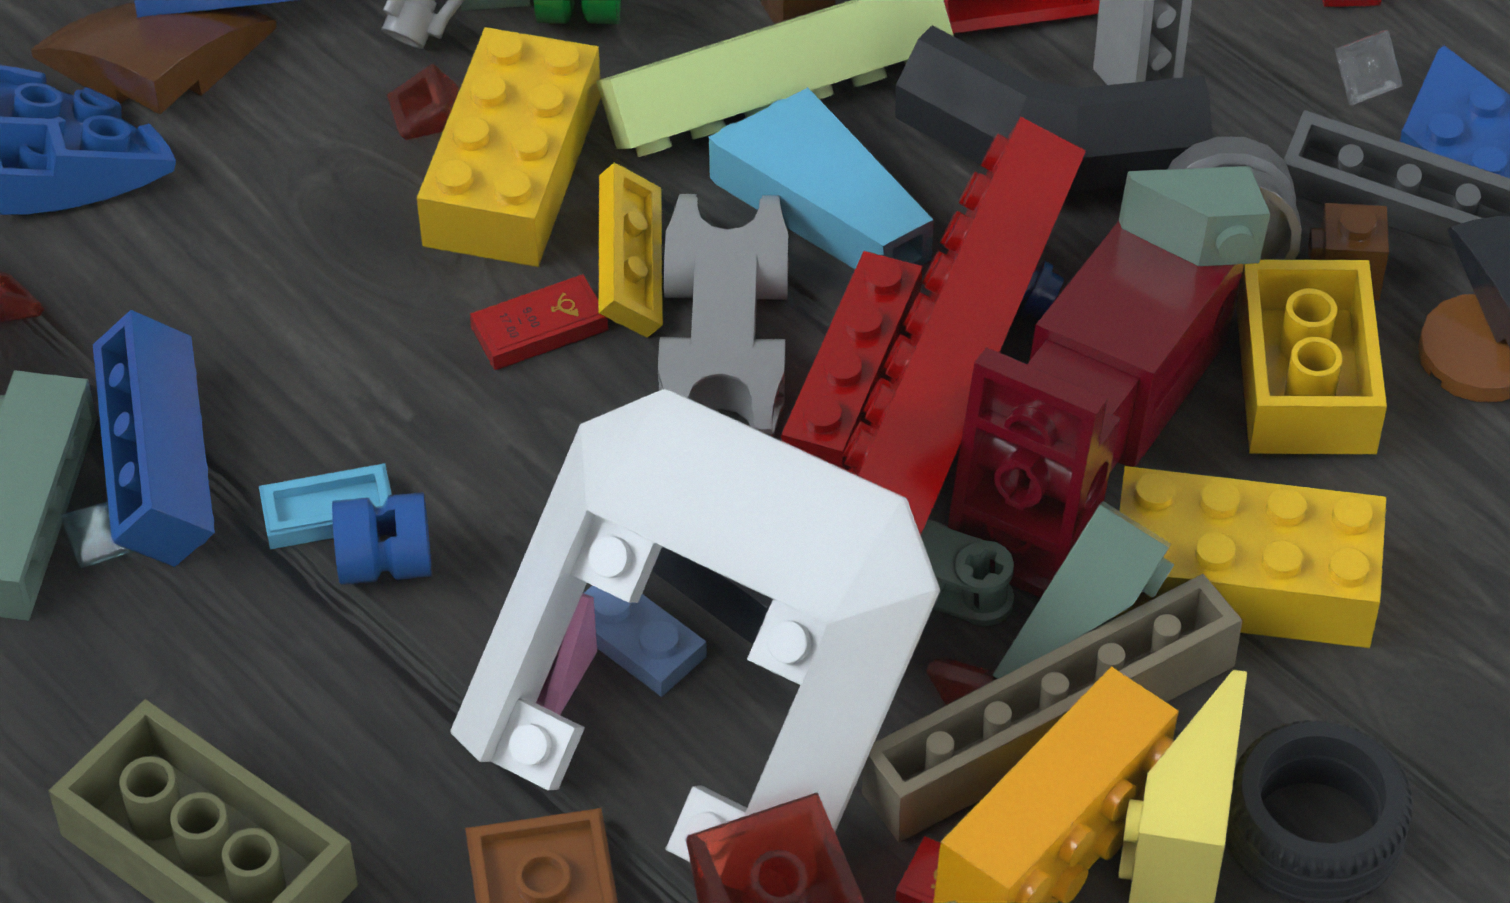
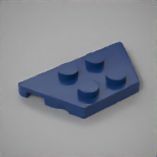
[1400,46,1510,178]

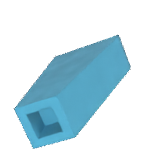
[709,88,933,269]

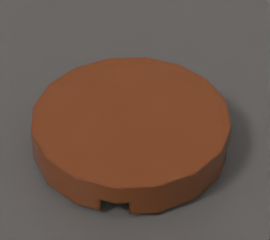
[1418,294,1510,402]

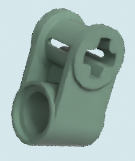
[921,520,1014,627]

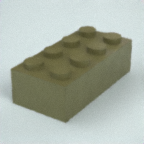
[48,699,358,903]

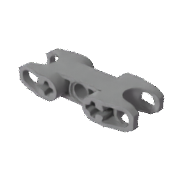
[658,194,788,437]

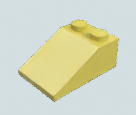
[1118,670,1247,903]

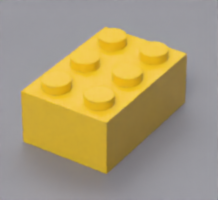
[1236,260,1387,454]

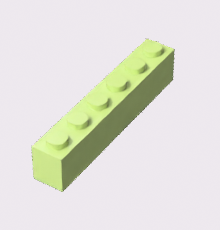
[596,0,954,157]

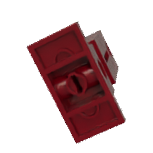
[947,221,1244,598]

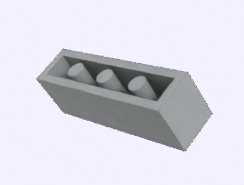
[1093,0,1192,85]

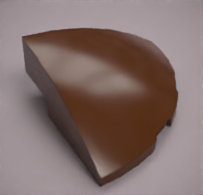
[31,2,277,114]

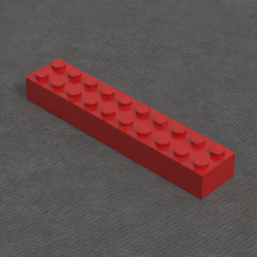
[839,117,1086,536]

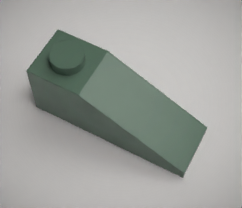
[993,501,1175,679]

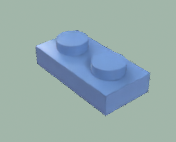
[584,585,707,697]

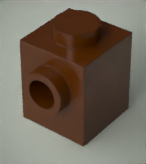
[1308,203,1389,301]

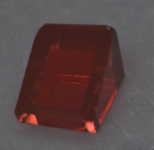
[387,63,459,140]

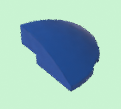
[0,65,176,215]

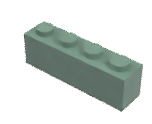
[0,370,97,621]

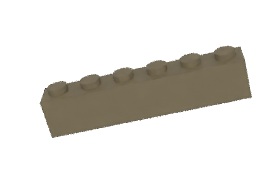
[862,574,1242,843]

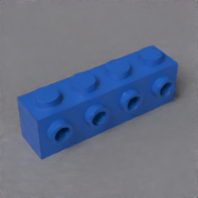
[93,310,215,567]

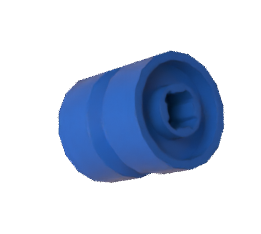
[332,492,432,585]

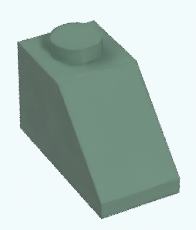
[1119,166,1270,266]

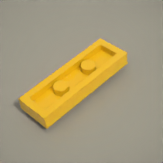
[599,163,663,338]

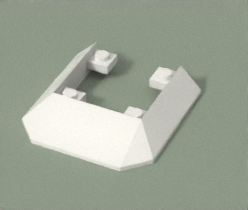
[450,389,940,903]

